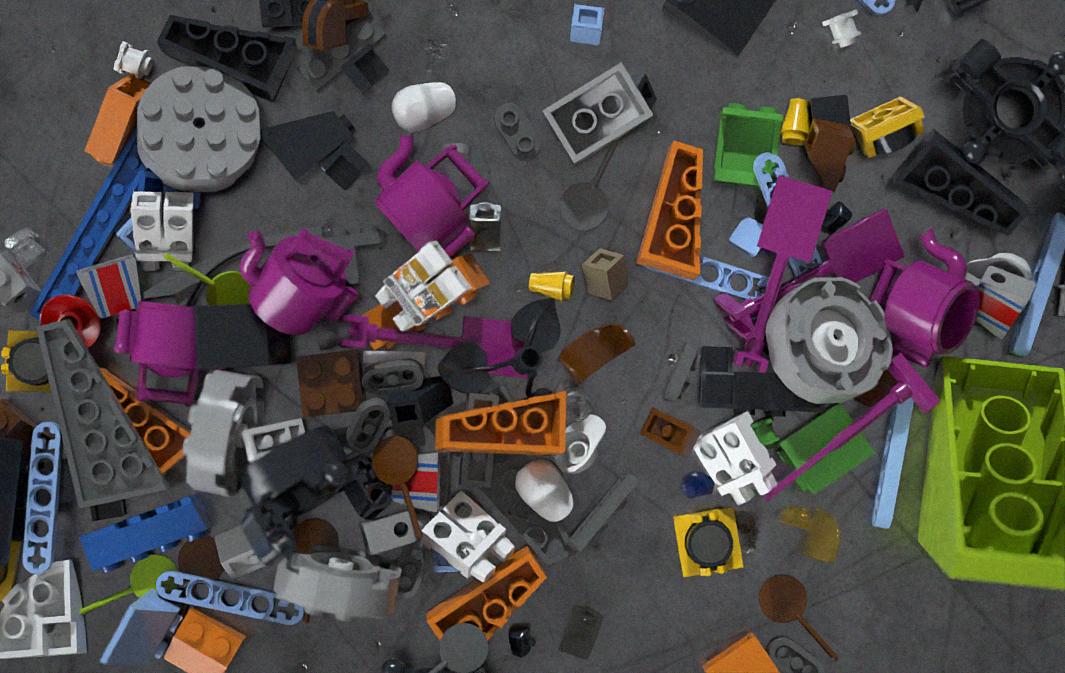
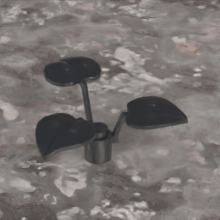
[437,298,561,401]

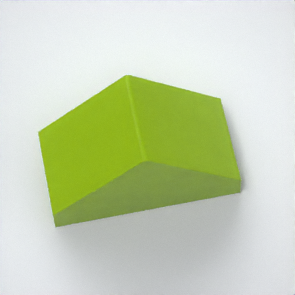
[918,356,1065,589]

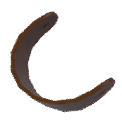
[559,324,635,386]

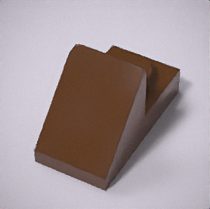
[640,407,701,458]

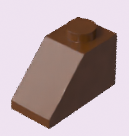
[0,398,53,460]

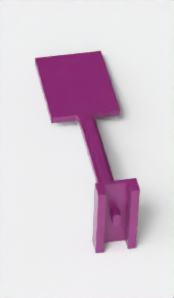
[732,175,833,373]
[714,208,905,341]
[340,315,529,379]
[764,353,940,502]

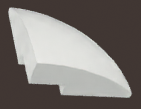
[0,560,87,659]

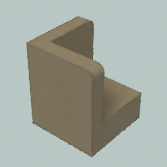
[582,248,629,301]

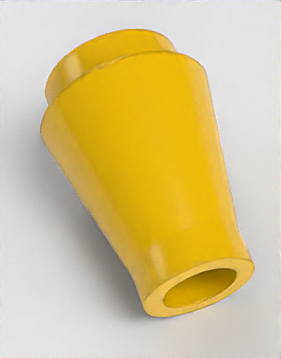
[780,98,809,146]
[529,271,575,301]

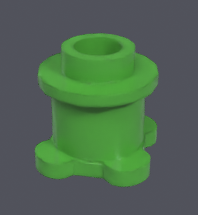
[750,416,780,451]

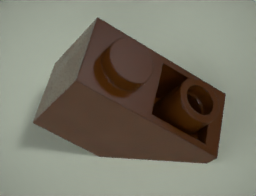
[804,118,856,193]

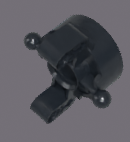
[952,39,1065,172]
[238,426,392,567]

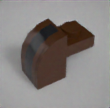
[302,0,368,51]

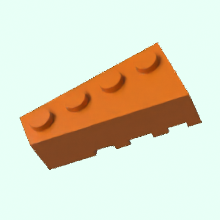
[636,141,703,280]
[361,253,490,351]
[99,368,191,476]
[435,391,566,456]
[426,545,547,641]

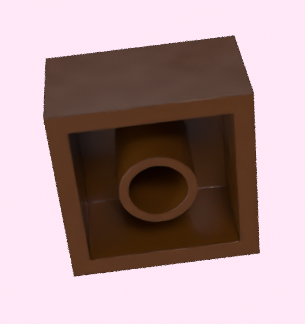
[296,349,367,418]

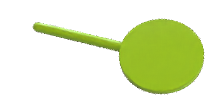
[164,253,251,306]
[80,554,179,615]

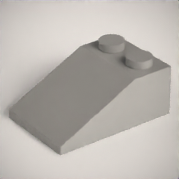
[542,62,653,165]

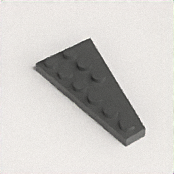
[36,319,171,509]
[424,385,576,566]

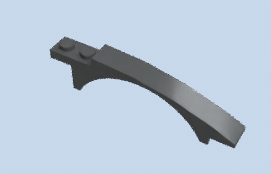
[144,226,387,307]

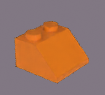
[164,605,247,673]

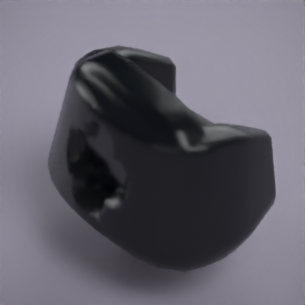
[822,201,852,233]
[509,626,536,658]

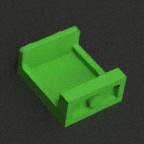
[712,103,784,189]
[776,403,875,495]

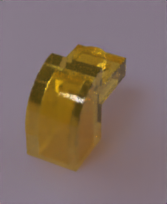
[779,506,841,564]

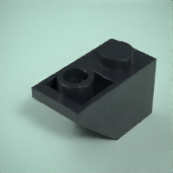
[388,376,453,429]

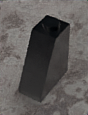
[260,111,355,183]

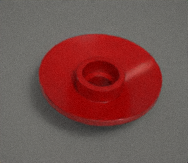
[40,295,101,348]

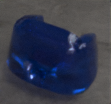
[682,471,714,499]

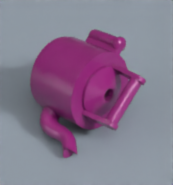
[374,133,490,258]
[240,228,358,335]
[870,229,980,367]
[114,302,231,407]

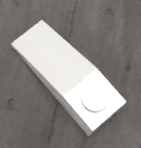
[241,418,305,462]

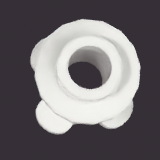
[822,9,862,48]
[114,42,153,79]

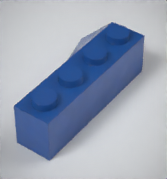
[80,493,213,574]

